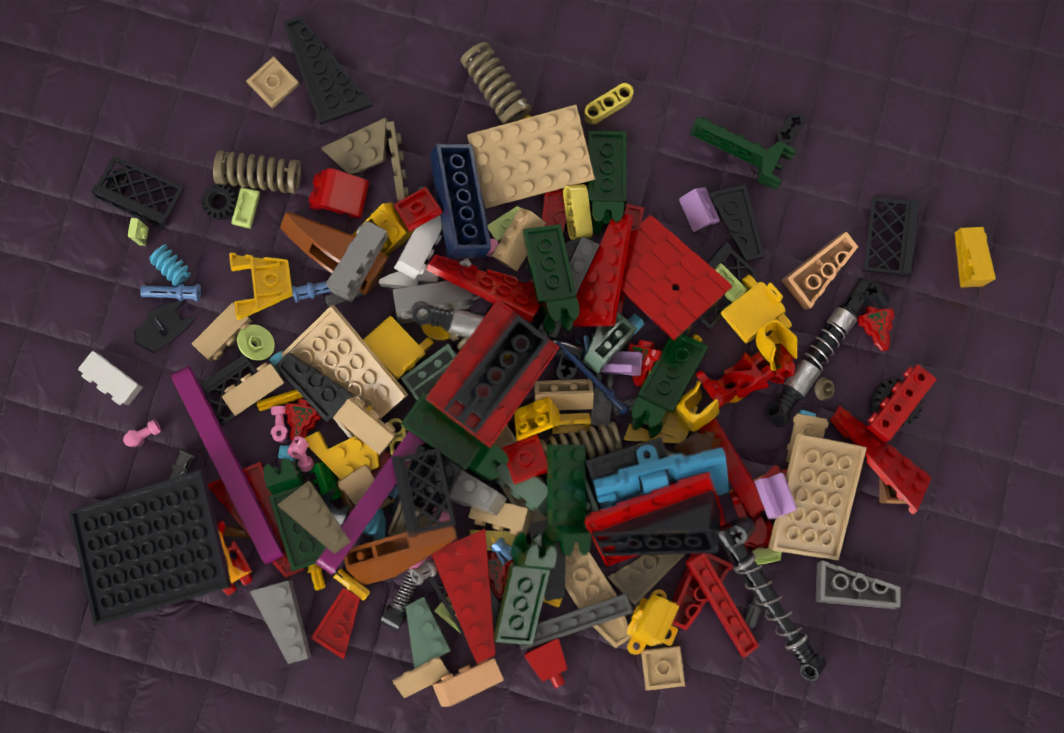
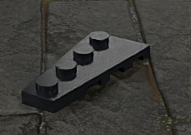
[709,184,764,262]
[275,352,355,422]
[529,520,566,601]

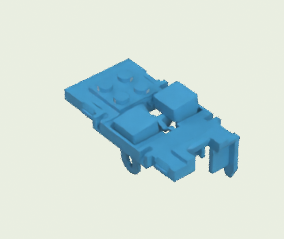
[593,445,730,510]

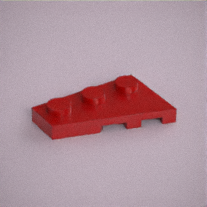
[311,587,360,660]

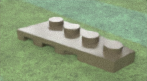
[386,121,409,202]
[278,481,351,554]
[607,554,686,606]

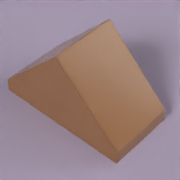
[879,477,906,504]

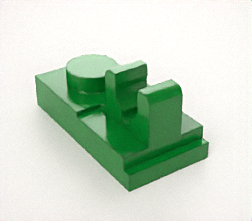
[309,462,342,501]

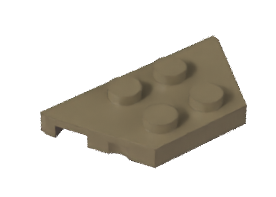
[322,118,388,175]

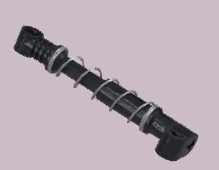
[719,516,826,681]

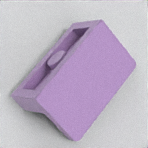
[679,187,720,232]
[600,352,643,376]
[754,473,797,519]

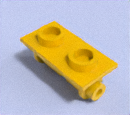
[552,413,591,434]

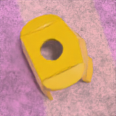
[756,319,797,371]
[676,381,719,432]

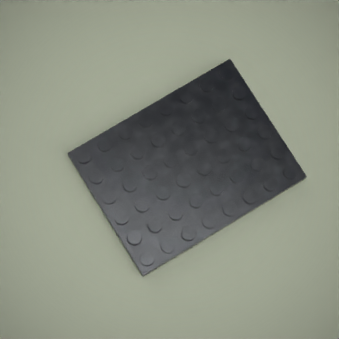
[68,470,232,626]

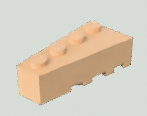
[782,232,858,310]

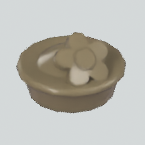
[814,377,835,401]

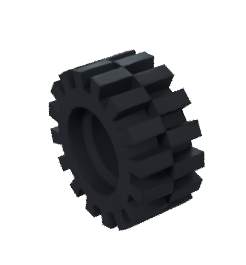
[201,184,238,220]

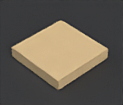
[246,56,300,109]
[641,646,685,690]

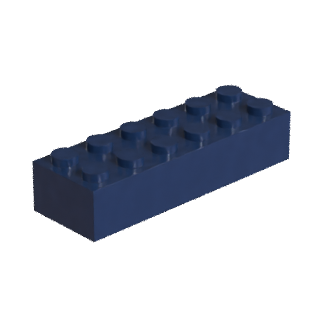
[430,144,491,258]

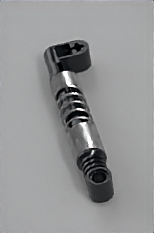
[764,278,890,428]
[411,301,583,380]

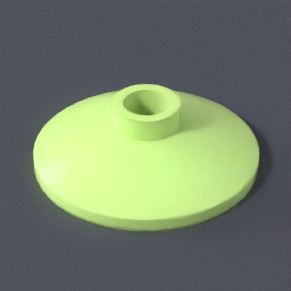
[237,325,275,360]

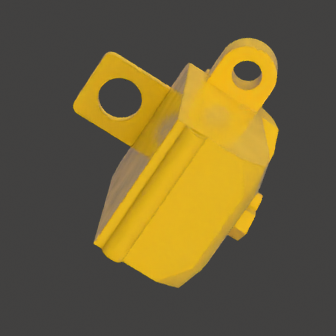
[721,275,792,344]
[363,316,434,380]
[627,589,679,655]

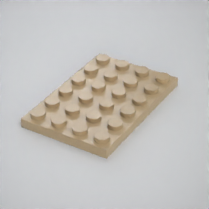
[467,105,595,209]
[281,305,408,438]
[769,433,867,560]

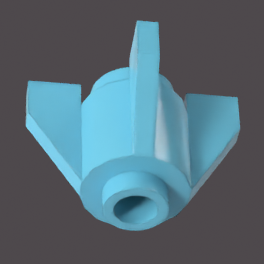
[362,508,386,541]

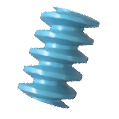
[150,244,191,287]

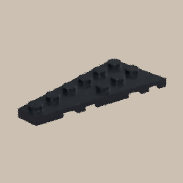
[283,16,373,125]

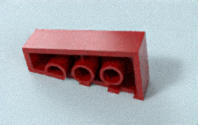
[671,553,733,631]

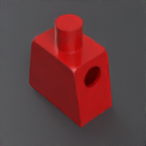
[524,638,567,688]

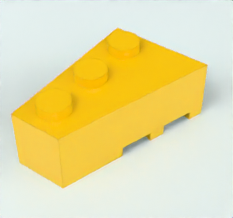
[955,227,996,288]

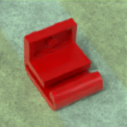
[308,168,369,219]

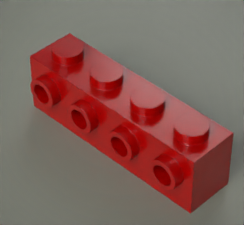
[867,364,937,442]

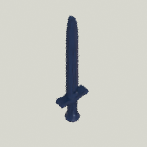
[556,341,629,415]

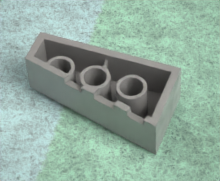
[326,221,389,302]
[393,281,473,325]
[419,459,507,515]
[816,560,900,609]
[250,580,311,664]

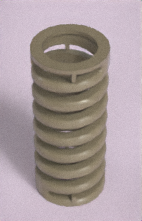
[460,42,532,125]
[213,150,301,194]
[539,421,622,474]

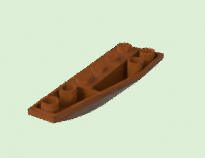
[280,211,389,295]
[344,519,457,586]

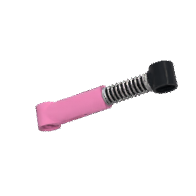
[380,507,450,631]

